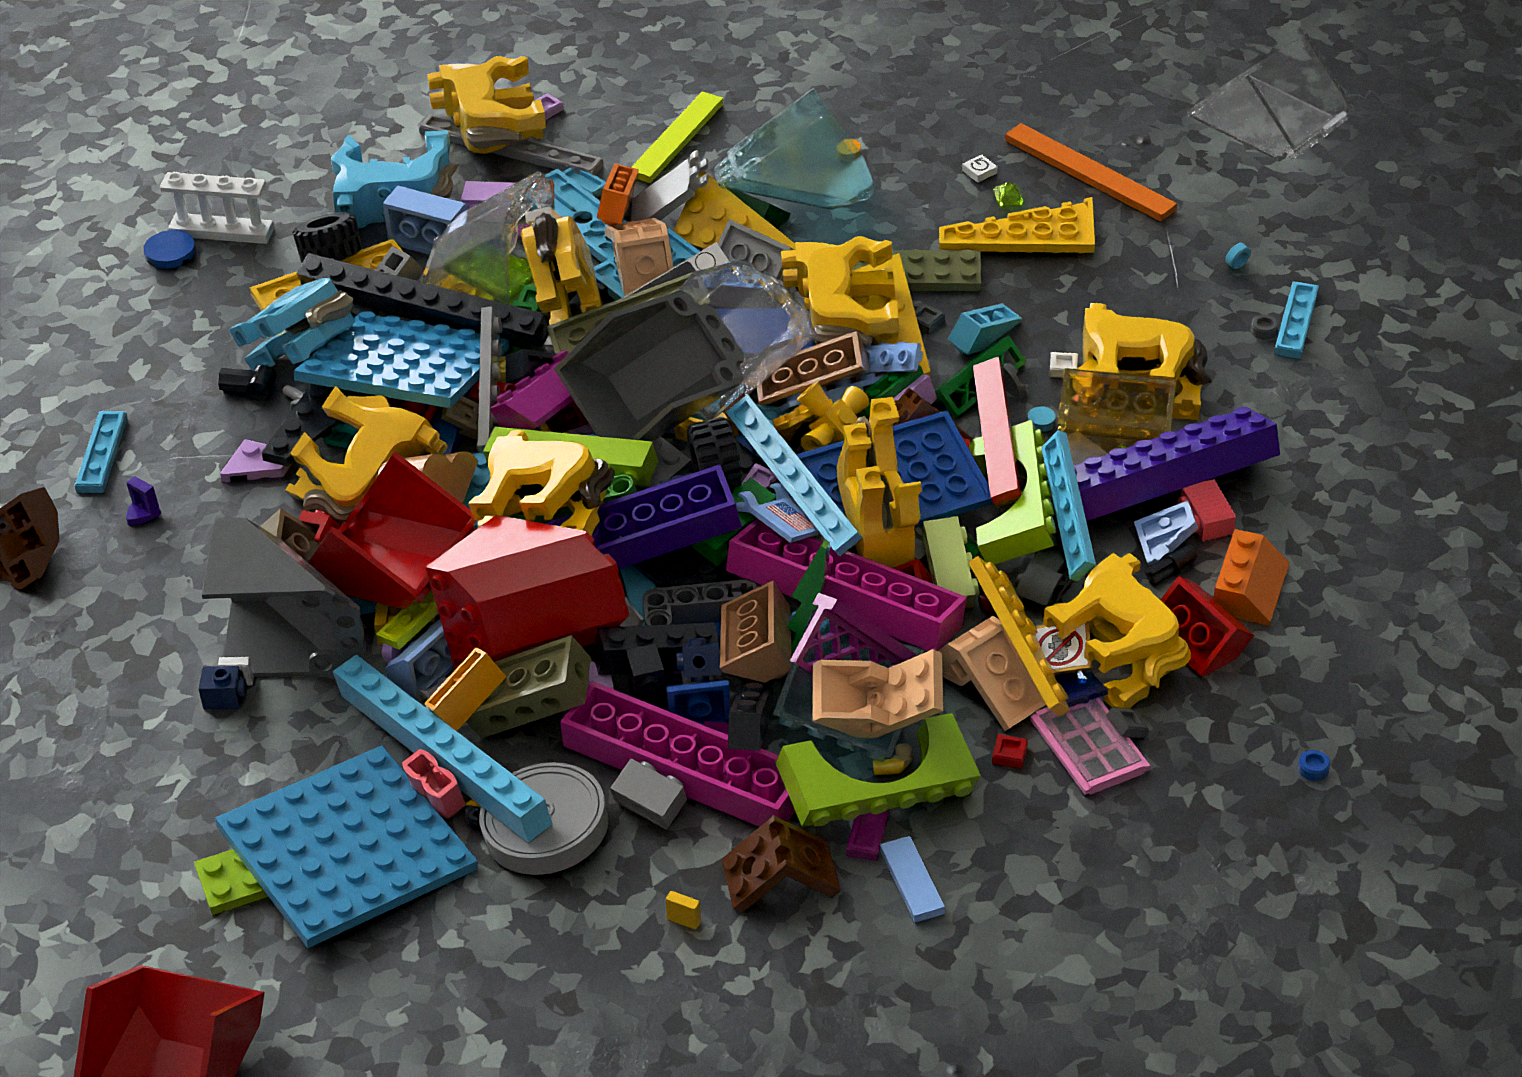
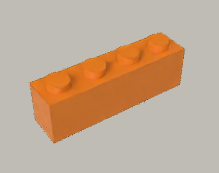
[596,163,639,226]

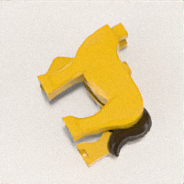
[521,212,602,325]
[1073,303,1211,420]
[468,430,615,536]

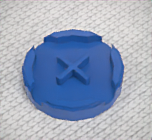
[143,230,196,269]

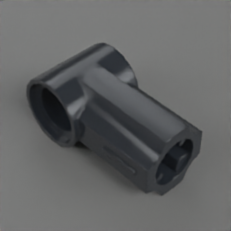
[218,365,277,401]

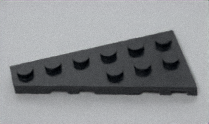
[261,384,376,466]

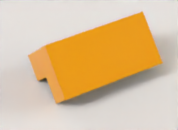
[424,647,507,731]

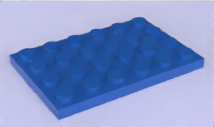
[796,411,994,547]

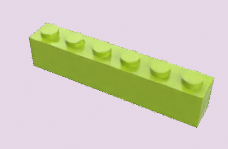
[483,427,658,486]

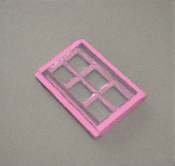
[1030,692,1150,795]

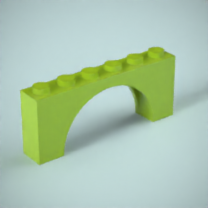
[969,420,1057,565]
[775,713,981,827]

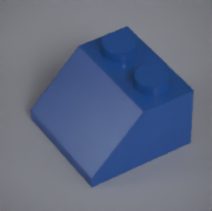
[665,679,730,725]

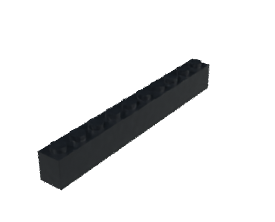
[297,253,549,351]

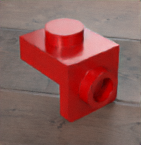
[299,510,341,545]

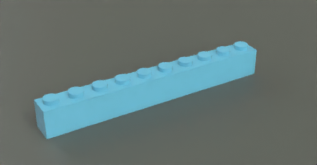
[333,654,552,843]

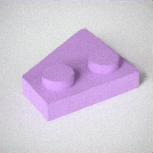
[220,439,292,482]

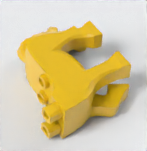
[1043,553,1191,709]

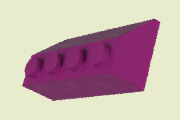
[490,349,574,430]

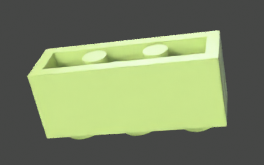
[922,516,979,608]

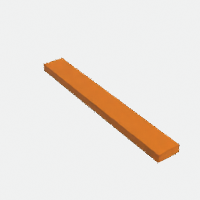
[1005,123,1177,222]

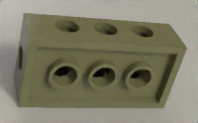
[466,635,591,739]

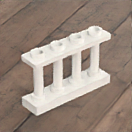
[160,172,274,244]

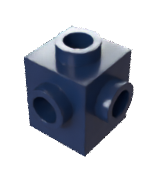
[676,638,722,682]

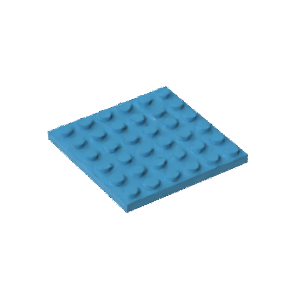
[294,312,509,408]
[215,745,478,948]

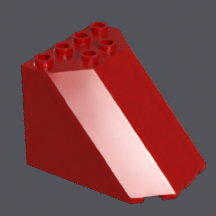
[308,452,477,610]
[426,515,630,669]
[74,965,265,1077]

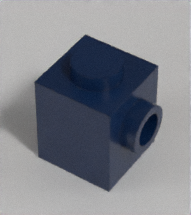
[198,666,247,709]

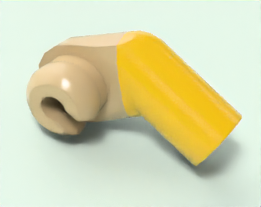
[873,743,914,776]

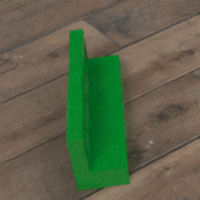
[931,335,1027,418]

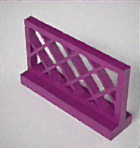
[790,593,916,676]

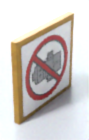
[1035,621,1093,675]

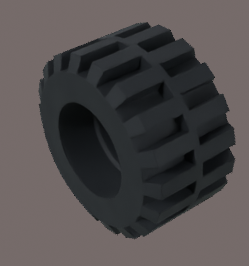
[292,212,363,263]
[687,417,743,489]

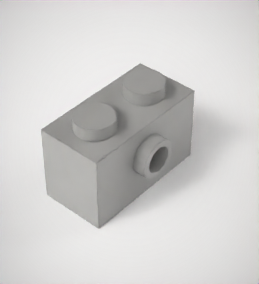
[610,758,687,830]

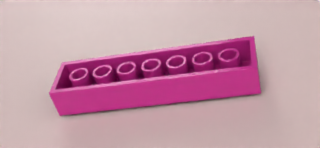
[726,518,967,652]
[560,681,795,827]

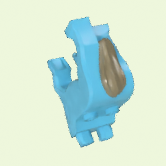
[331,130,459,228]
[229,278,355,370]

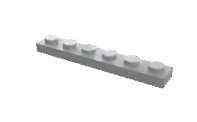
[478,307,502,452]

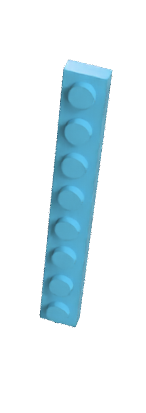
[726,394,863,556]

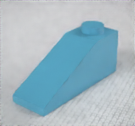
[948,303,1022,354]

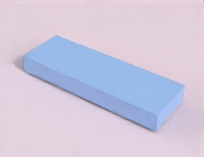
[880,836,945,923]

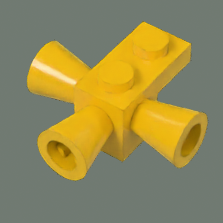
[797,381,869,452]

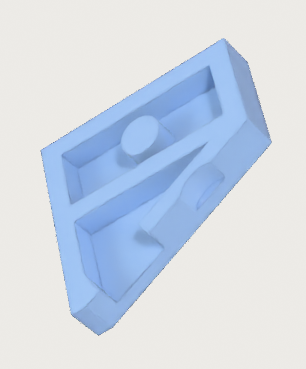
[1134,500,1198,567]

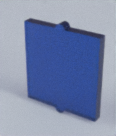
[1054,670,1108,707]

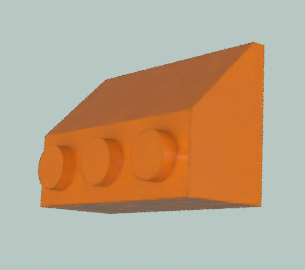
[1213,529,1289,626]

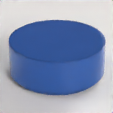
[1298,750,1331,781]

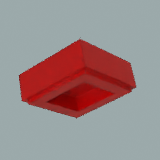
[992,734,1028,769]

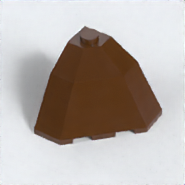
[0,486,60,590]

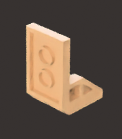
[604,218,673,295]
[939,616,1046,731]
[813,649,943,738]

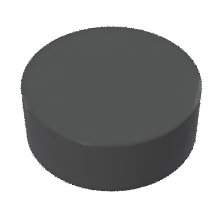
[1251,315,1278,339]

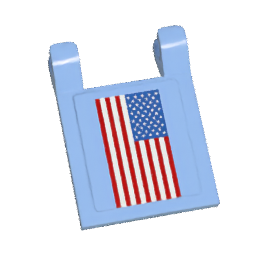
[736,483,821,543]

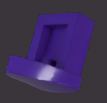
[126,476,162,526]

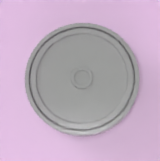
[479,762,609,875]

